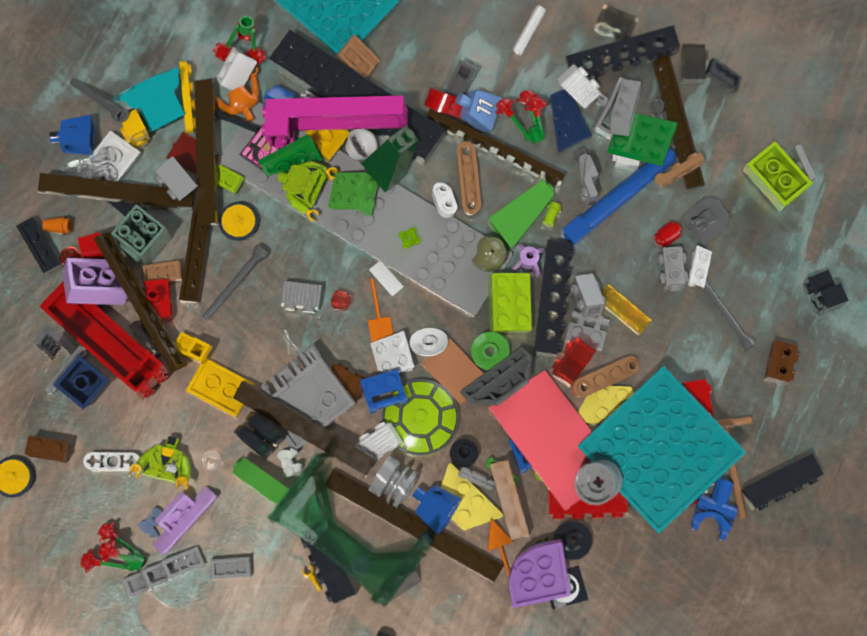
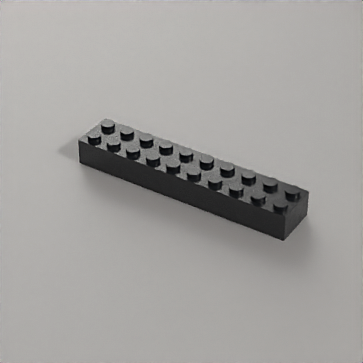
[269,29,446,166]

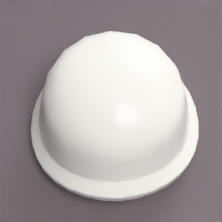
[346,129,377,160]

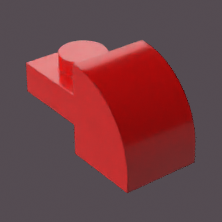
[424,87,462,118]

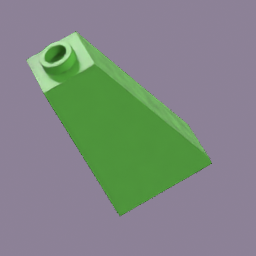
[488,180,555,251]
[232,457,301,516]

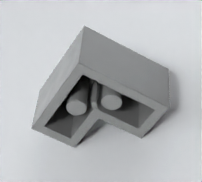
[153,156,197,201]

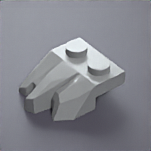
[578,153,598,207]

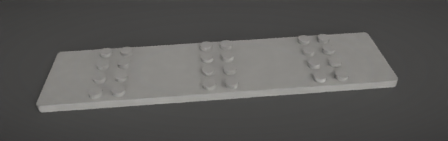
[221,102,513,317]

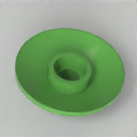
[471,332,510,370]

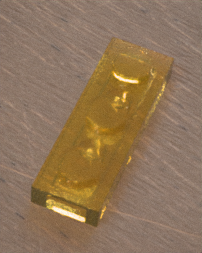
[601,284,652,336]

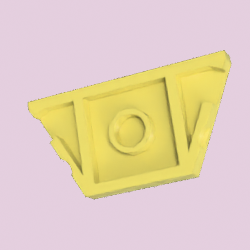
[578,386,634,425]
[441,463,504,531]

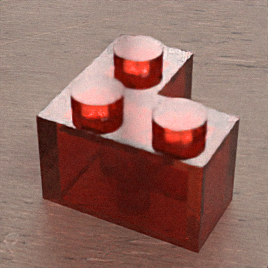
[551,338,596,388]

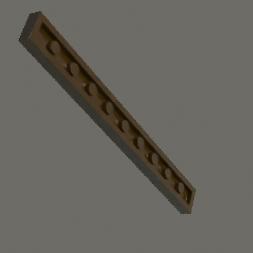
[324,469,504,583]

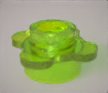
[398,227,420,249]

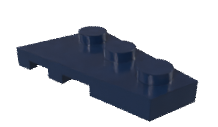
[550,89,592,154]

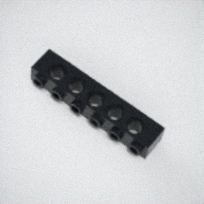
[566,25,680,77]
[533,240,573,358]

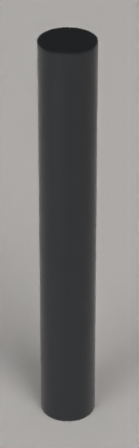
[215,109,260,133]

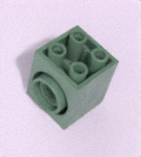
[111,204,172,265]

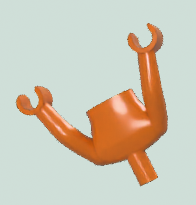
[215,66,259,122]

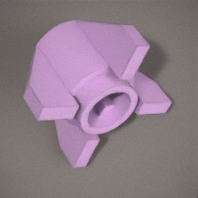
[512,244,545,278]

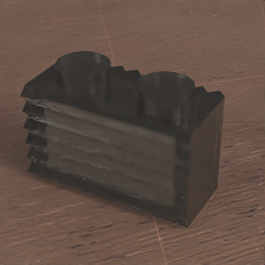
[681,43,709,85]

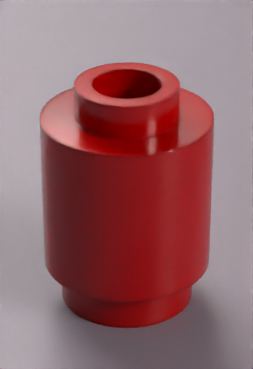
[653,221,682,248]

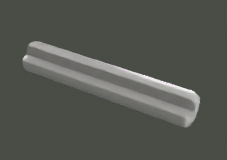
[45,345,87,394]

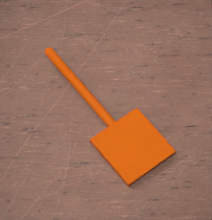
[368,278,393,342]

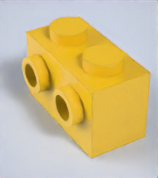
[120,109,151,148]

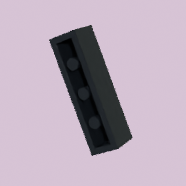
[741,453,824,511]
[300,522,356,605]

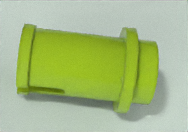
[542,202,562,227]

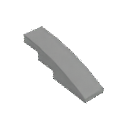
[121,547,205,599]

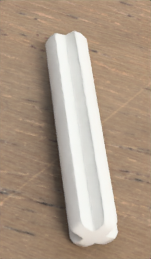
[513,6,545,56]

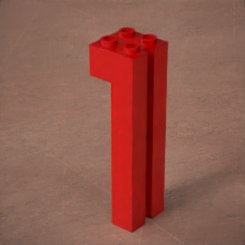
[39,281,169,400]

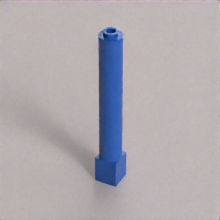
[560,148,676,248]

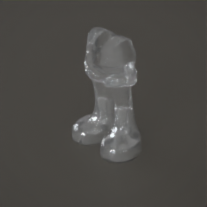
[65,146,118,181]

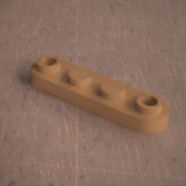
[457,141,481,216]
[570,356,639,398]

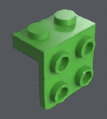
[328,172,378,216]

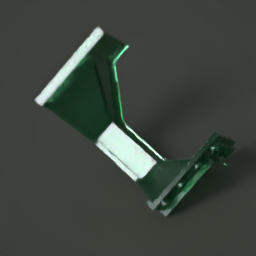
[267,453,433,607]

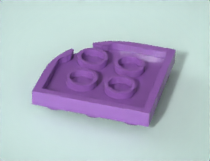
[508,539,571,608]

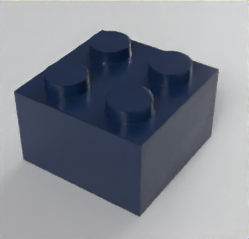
[53,353,109,410]

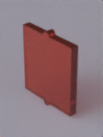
[166,132,196,175]

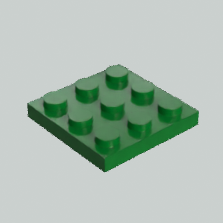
[607,113,677,166]

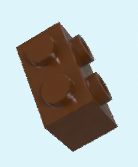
[764,340,799,386]

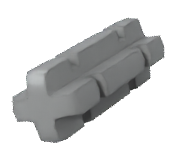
[458,467,495,490]

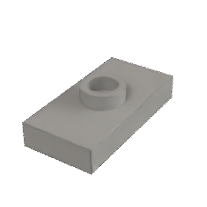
[791,144,816,182]
[210,557,251,580]

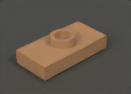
[142,260,182,285]

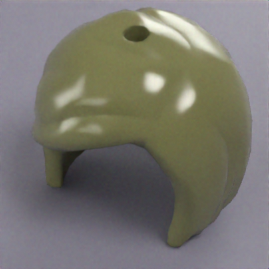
[472,236,507,272]

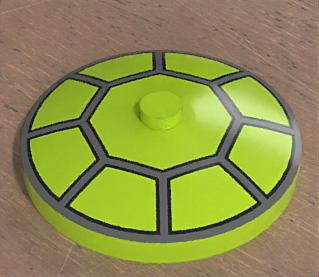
[382,379,459,457]

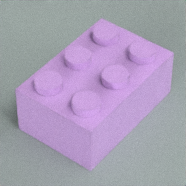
[62,258,127,305]

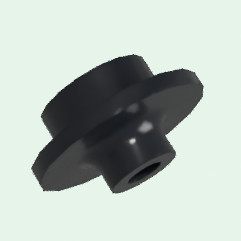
[553,521,592,560]

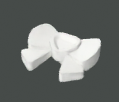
[277,448,302,478]

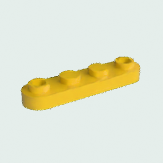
[179,61,195,133]

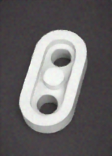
[431,182,457,218]

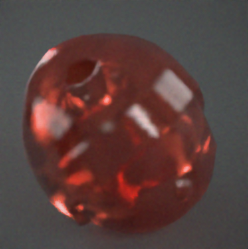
[59,247,81,265]
[330,290,351,311]

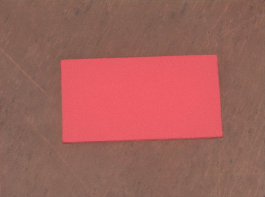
[489,370,604,511]

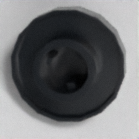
[450,439,478,467]

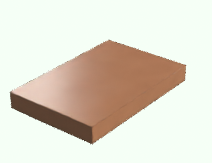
[421,338,484,406]

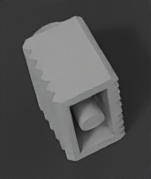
[280,281,322,313]

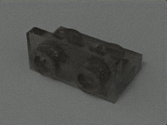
[129,320,162,359]

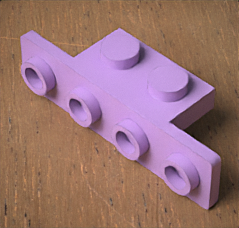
[153,487,217,555]

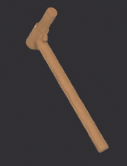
[717,416,753,519]

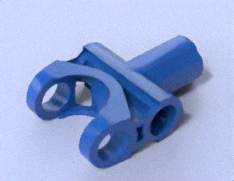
[691,478,738,541]

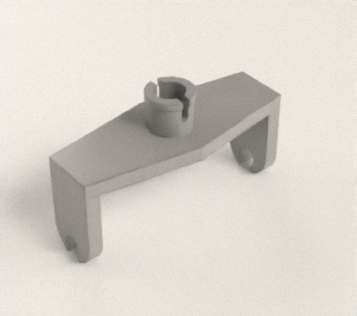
[591,77,624,140]

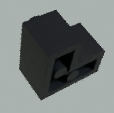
[803,270,849,316]

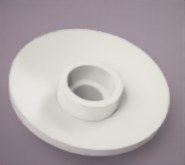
[410,328,448,356]

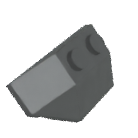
[460,347,532,406]

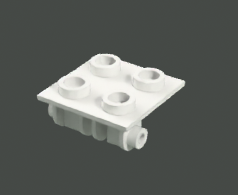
[370,331,415,374]

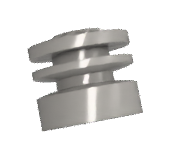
[368,456,418,508]
[574,460,622,505]

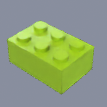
[743,141,813,212]
[488,273,532,333]

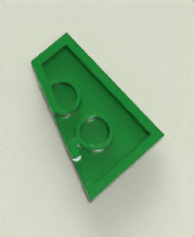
[258,134,323,176]

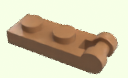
[655,152,706,188]

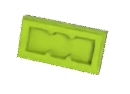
[217,164,245,194]

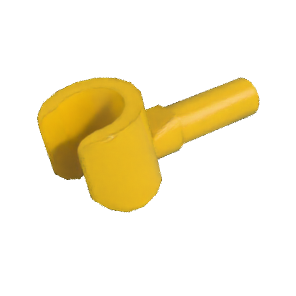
[302,565,322,592]

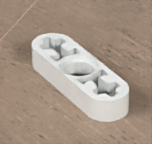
[83,452,140,471]

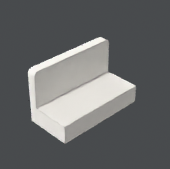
[216,46,257,90]

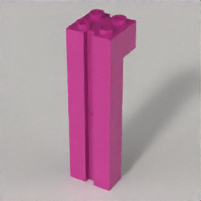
[262,96,407,149]

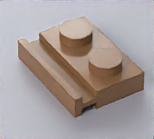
[336,35,380,78]

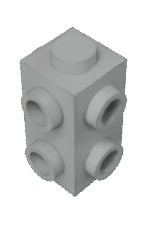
[658,247,688,291]
[570,274,606,318]

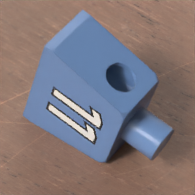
[456,90,502,133]

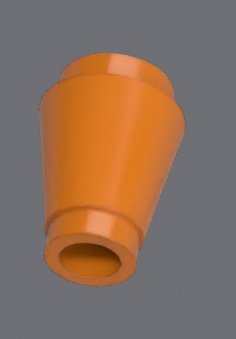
[42,216,73,235]

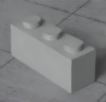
[610,79,641,136]

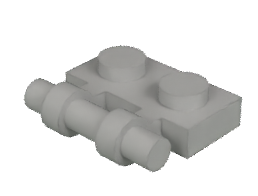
[565,310,610,351]

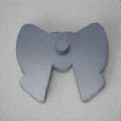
[138,507,162,538]

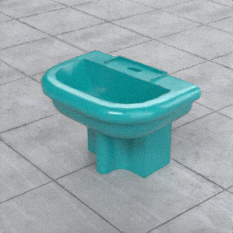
[112,68,185,132]

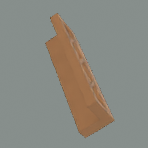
[490,459,530,540]

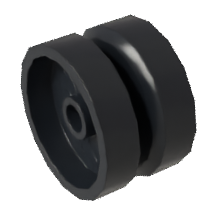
[234,411,284,460]

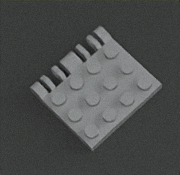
[257,345,356,450]

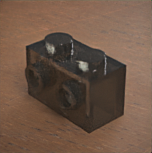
[594,4,638,41]

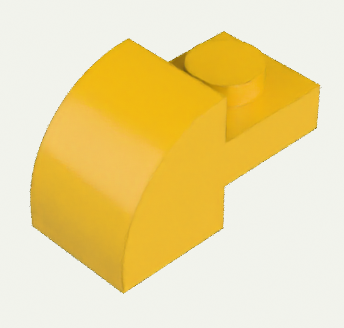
[175,332,212,365]

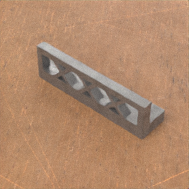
[32,324,76,360]

